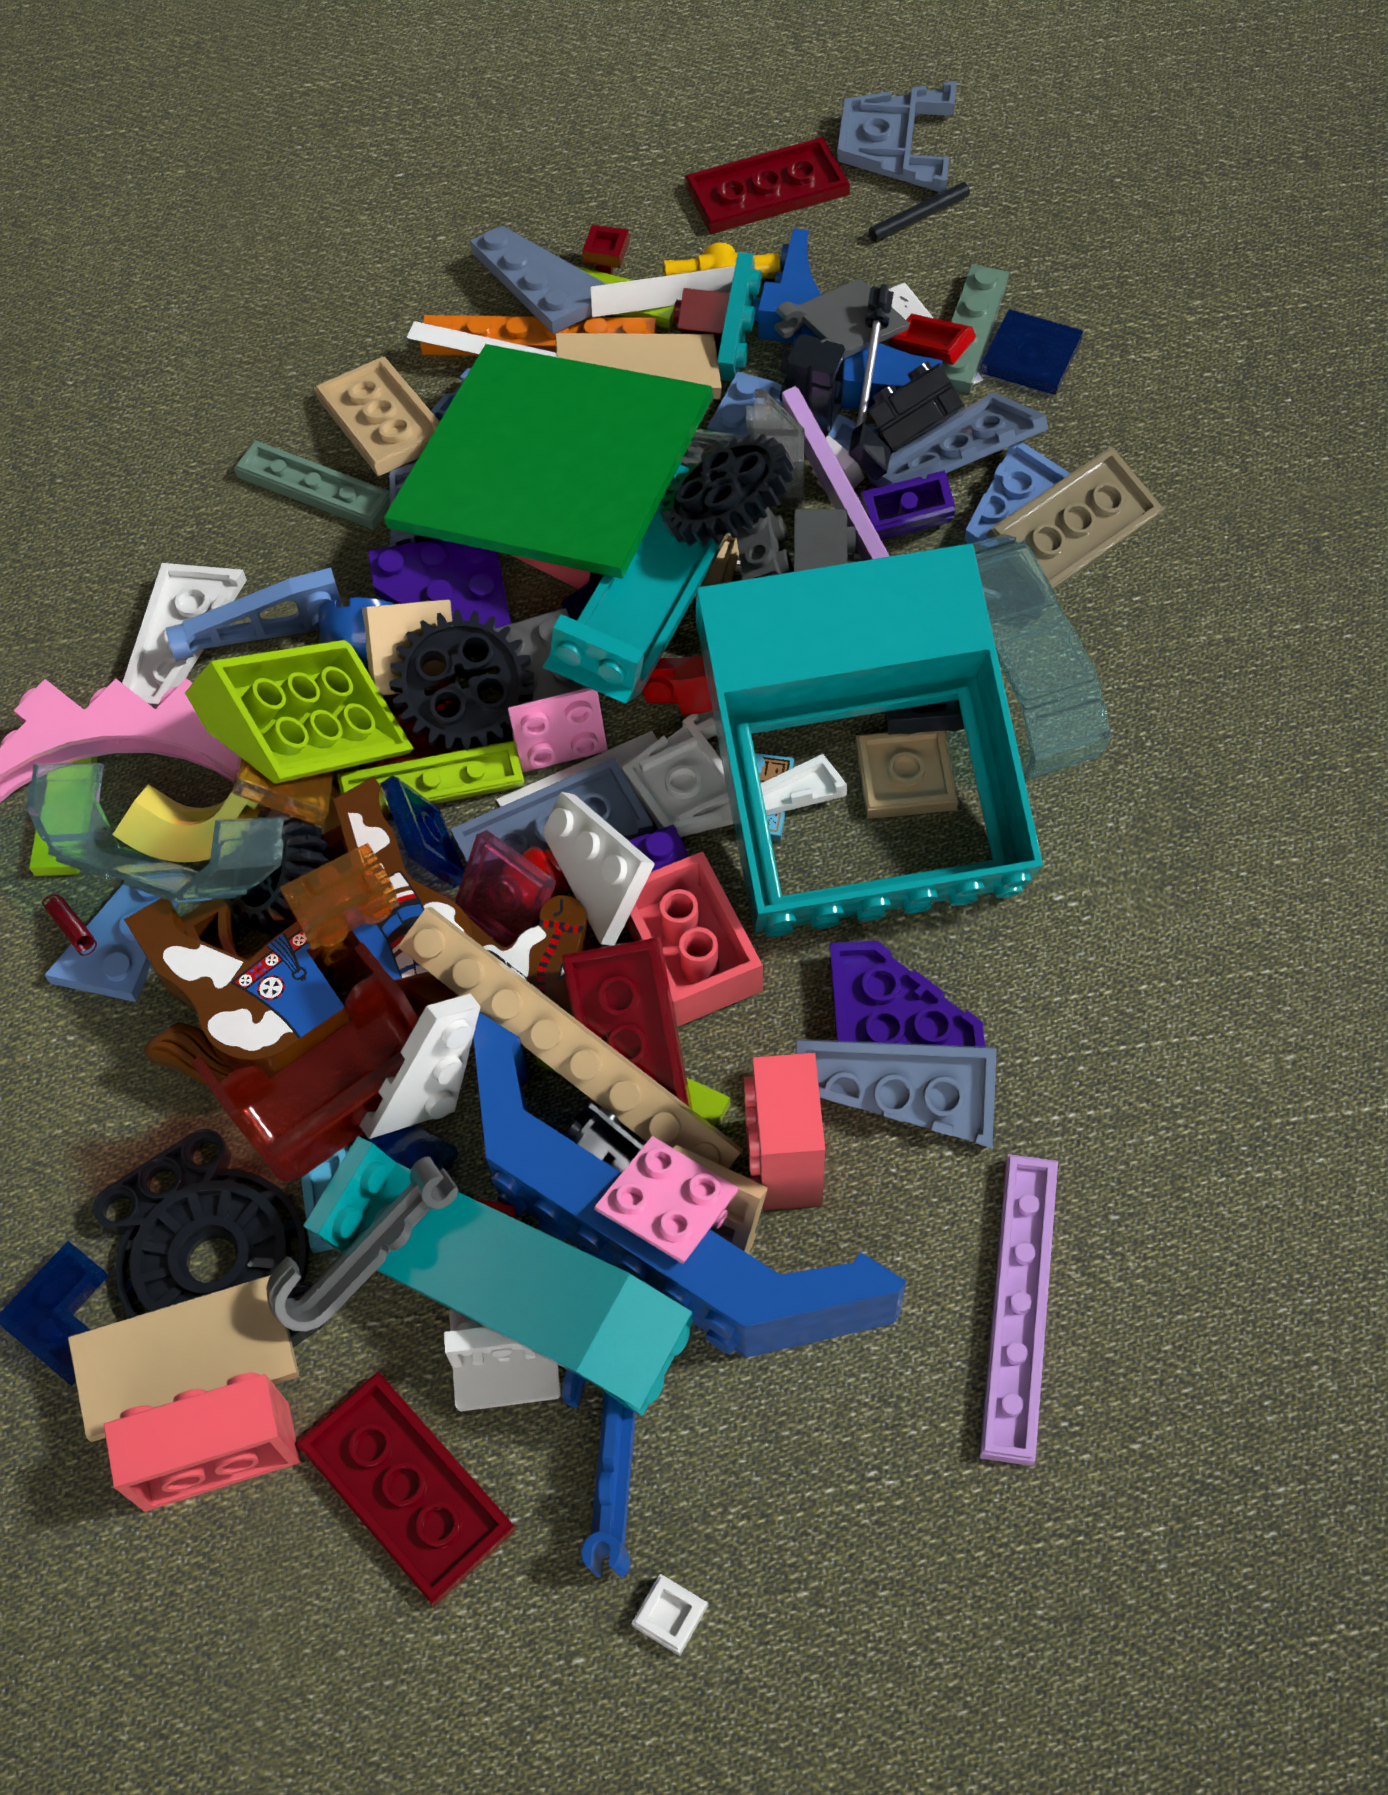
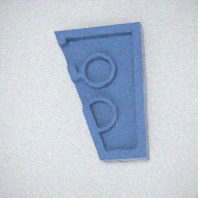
[964,441,1071,563]
[44,865,186,1002]

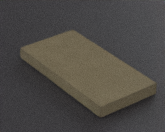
[987,446,1165,597]

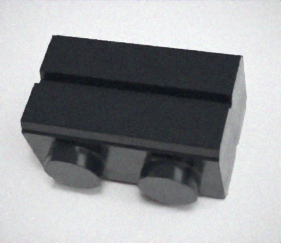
[780,334,846,432]
[868,361,966,452]

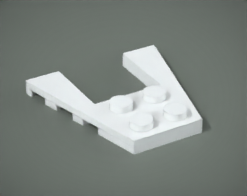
[622,711,847,837]

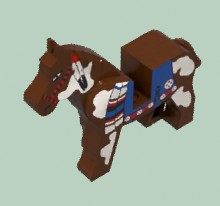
[124,776,590,1100]

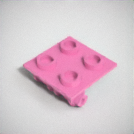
[508,688,608,773]
[594,1136,739,1264]

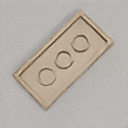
[555,333,722,399]
[314,356,440,476]
[68,1275,300,1442]

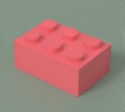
[625,851,763,1027]
[743,1053,825,1211]
[104,1372,301,1512]

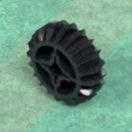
[226,808,330,934]

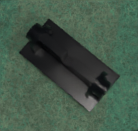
[563,1103,647,1173]

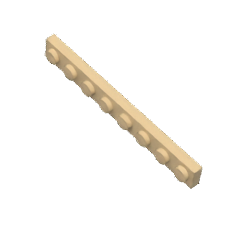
[398,907,744,1169]

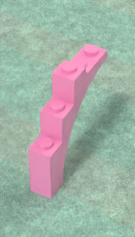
[0,678,250,803]

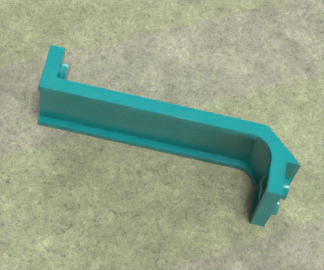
[543,463,730,704]
[303,1136,693,1416]

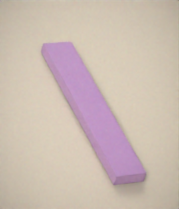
[782,386,890,561]
[979,1154,1058,1466]

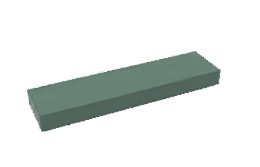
[234,440,390,530]

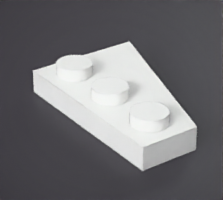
[542,792,655,945]
[360,994,481,1139]

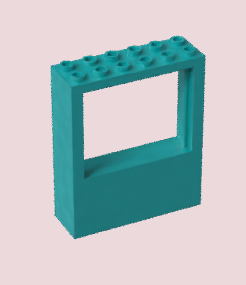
[696,543,1043,937]

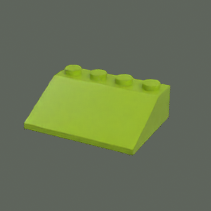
[185,640,414,784]

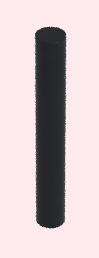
[869,182,970,242]

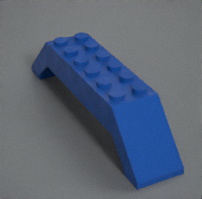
[473,1012,906,1358]

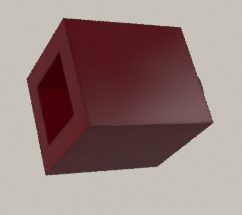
[673,288,730,341]

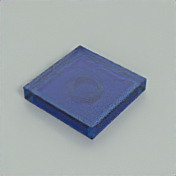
[980,309,1084,395]
[380,775,467,888]

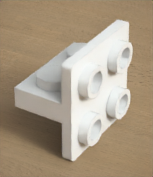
[444,1309,561,1411]

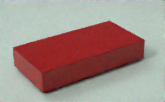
[889,313,976,365]

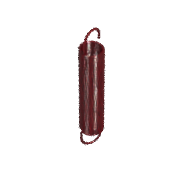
[42,894,97,956]

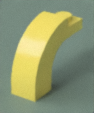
[112,765,269,862]

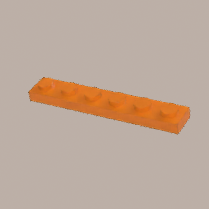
[420,315,657,356]

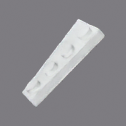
[122,563,247,709]

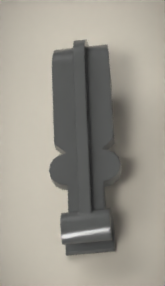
[266,1157,458,1332]

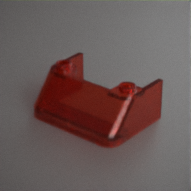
[191,942,419,1181]

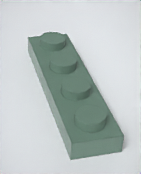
[942,264,1009,394]

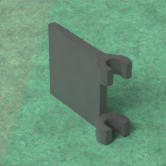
[774,278,910,359]

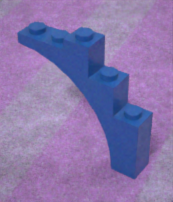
[753,228,943,411]

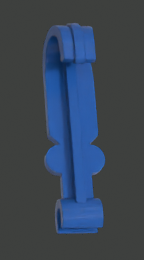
[562,1369,636,1578]

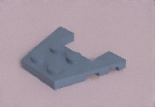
[837,81,957,192]

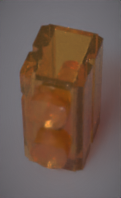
[279,843,399,950]

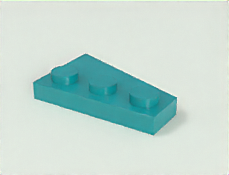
[717,252,761,381]

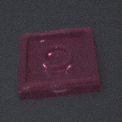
[455,830,557,947]

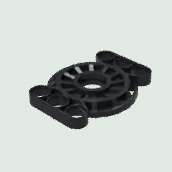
[93,1129,327,1347]

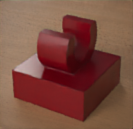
[582,225,630,275]

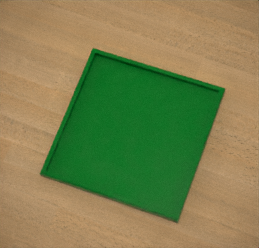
[384,344,713,579]

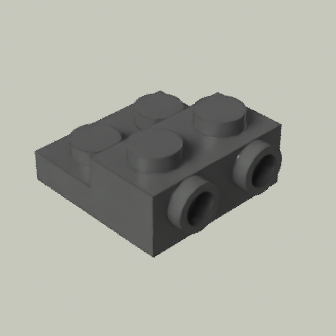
[736,507,794,580]

